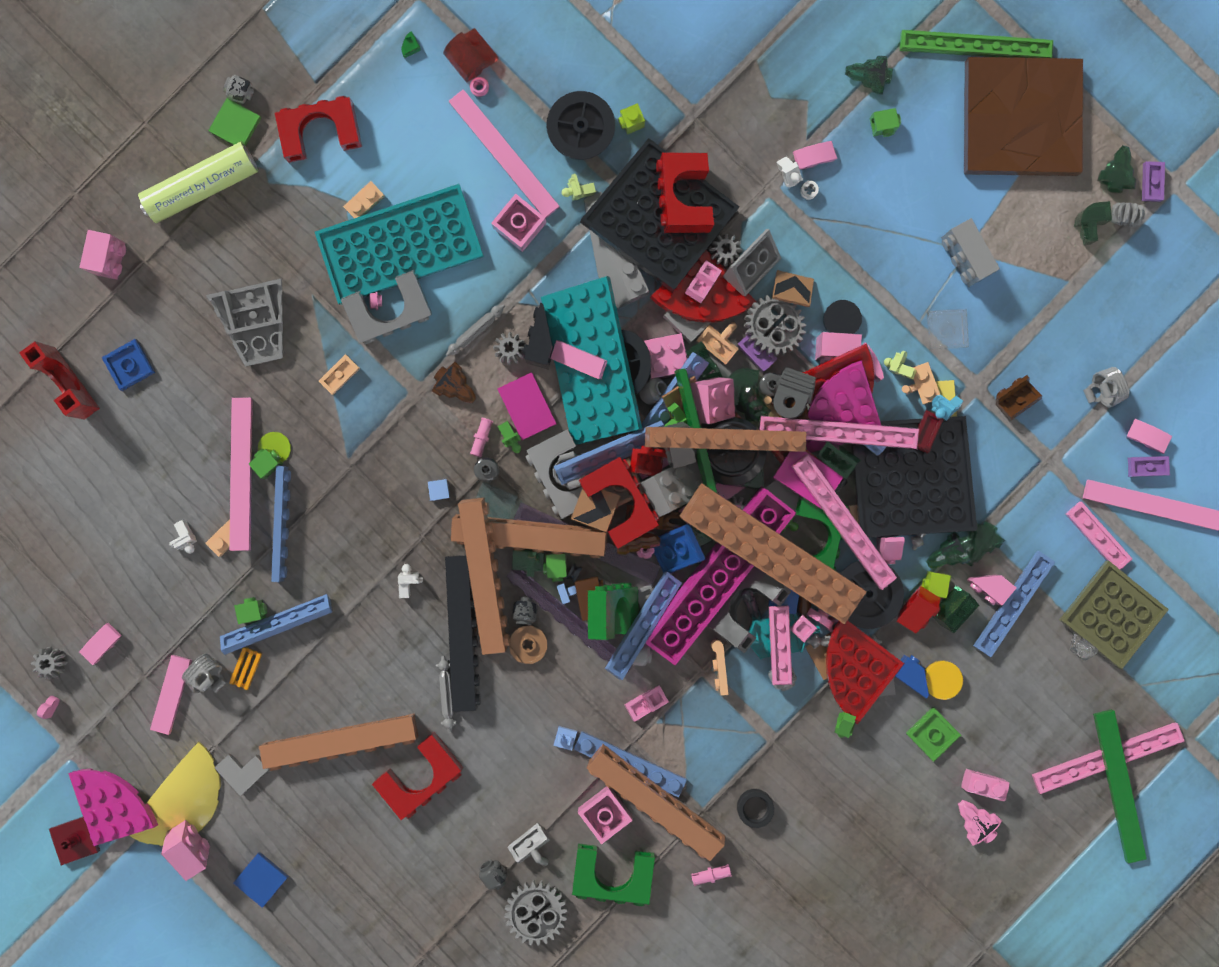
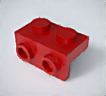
[629,446,667,476]

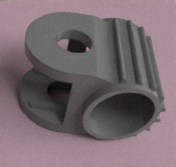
[773,367,816,419]

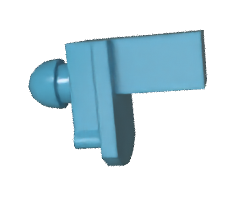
[931,394,964,421]

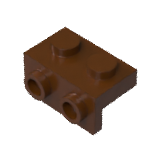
[996,375,1042,421]

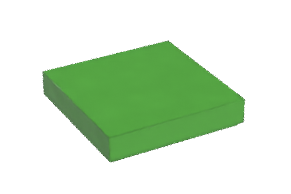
[208,98,261,146]
[906,707,961,762]

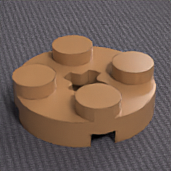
[509,625,548,664]

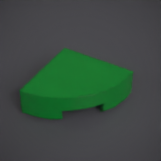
[401,31,421,58]

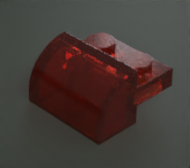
[443,28,498,82]

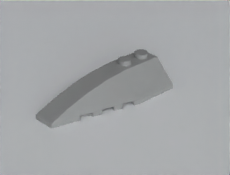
[584,192,649,309]

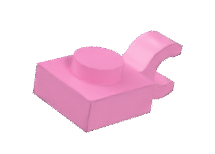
[807,608,839,632]

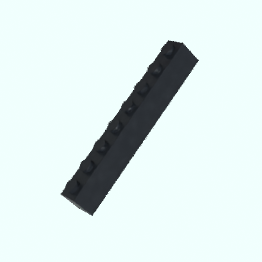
[445,555,481,712]

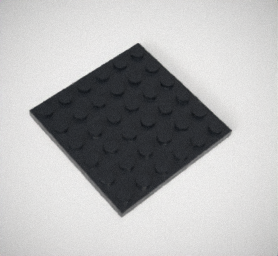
[580,138,740,293]
[851,416,977,538]

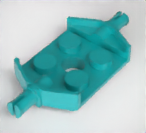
[749,614,820,660]

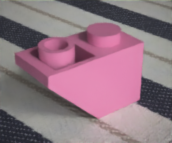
[967,575,1016,606]

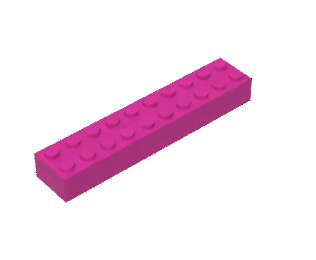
[645,486,796,665]

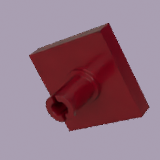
[49,816,100,865]

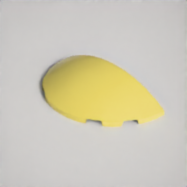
[129,742,221,846]

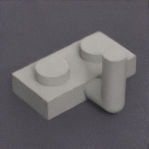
[508,823,550,866]

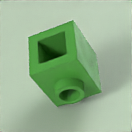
[869,108,901,137]
[249,449,283,479]
[543,553,567,582]
[234,597,267,624]

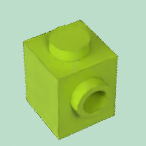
[618,103,645,135]
[922,571,951,599]

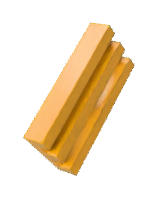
[229,647,263,690]

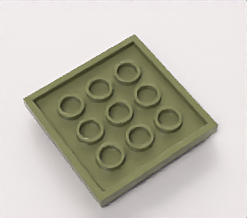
[1059,561,1169,669]

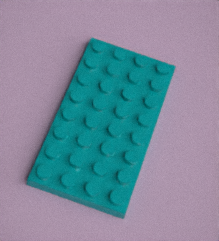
[315,184,484,305]
[541,276,642,445]

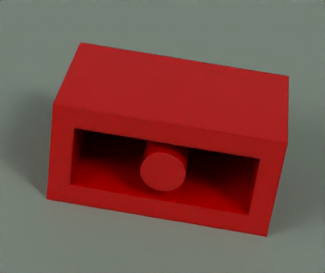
[897,586,941,633]

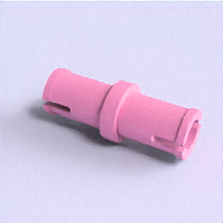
[470,418,493,458]
[691,864,732,886]

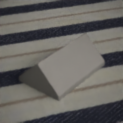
[723,229,781,296]

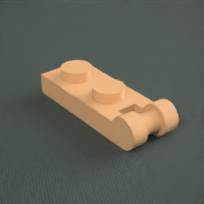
[710,639,729,695]

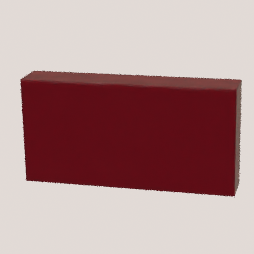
[917,410,944,453]

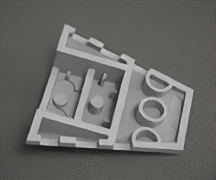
[206,278,283,366]

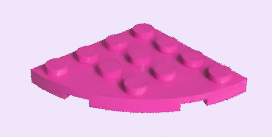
[806,360,882,453]
[68,768,158,846]

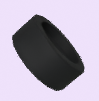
[737,789,775,828]

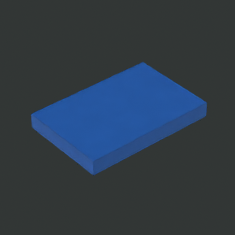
[654,523,705,573]

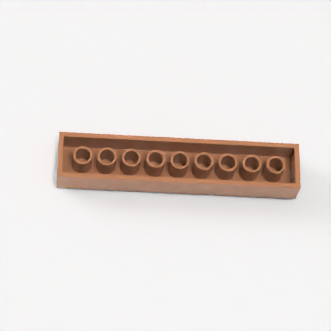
[680,483,866,624]

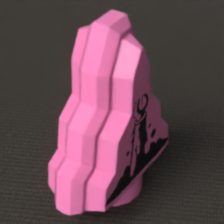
[958,800,1002,846]

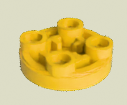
[925,660,963,700]

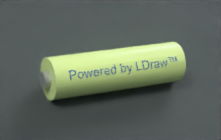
[138,141,258,224]

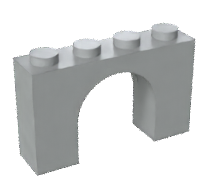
[341,270,432,344]
[525,429,582,519]

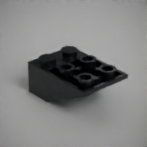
[522,303,553,370]

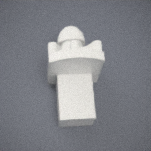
[777,157,803,188]
[169,520,197,554]
[398,564,423,598]

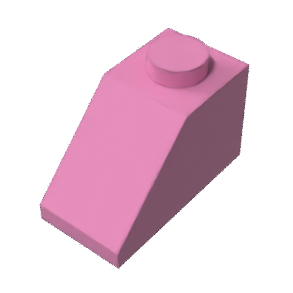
[877,536,905,564]

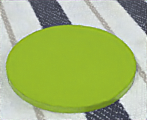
[258,432,291,463]

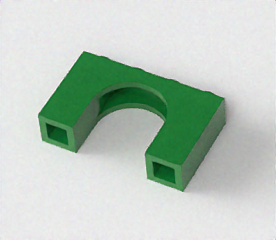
[795,495,848,571]
[588,583,639,640]
[572,844,655,906]

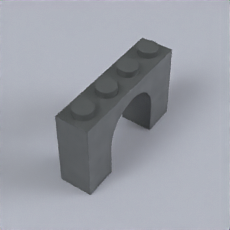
[708,566,792,653]

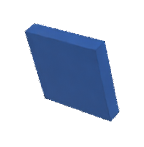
[101,339,156,391]
[233,852,289,908]

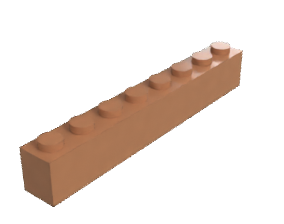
[645,427,806,452]
[458,497,510,655]
[451,514,608,558]
[259,714,419,771]
[587,744,725,861]

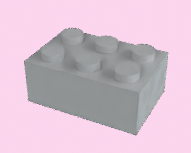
[941,218,1000,287]
[640,462,703,517]

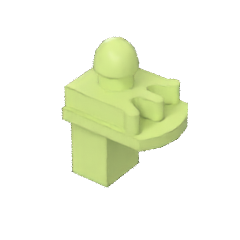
[562,174,596,201]
[884,351,916,380]

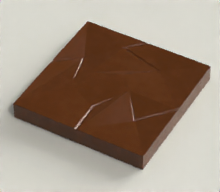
[964,57,1083,176]

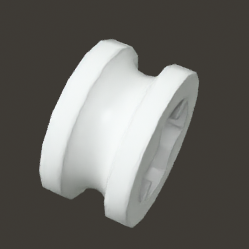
[800,181,819,200]

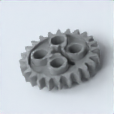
[744,295,806,357]
[504,880,567,946]

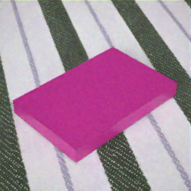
[498,372,556,441]
[773,451,843,510]

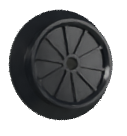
[546,91,615,160]
[621,329,652,395]
[706,417,767,486]
[841,561,904,629]

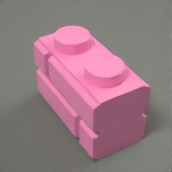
[961,769,1009,802]

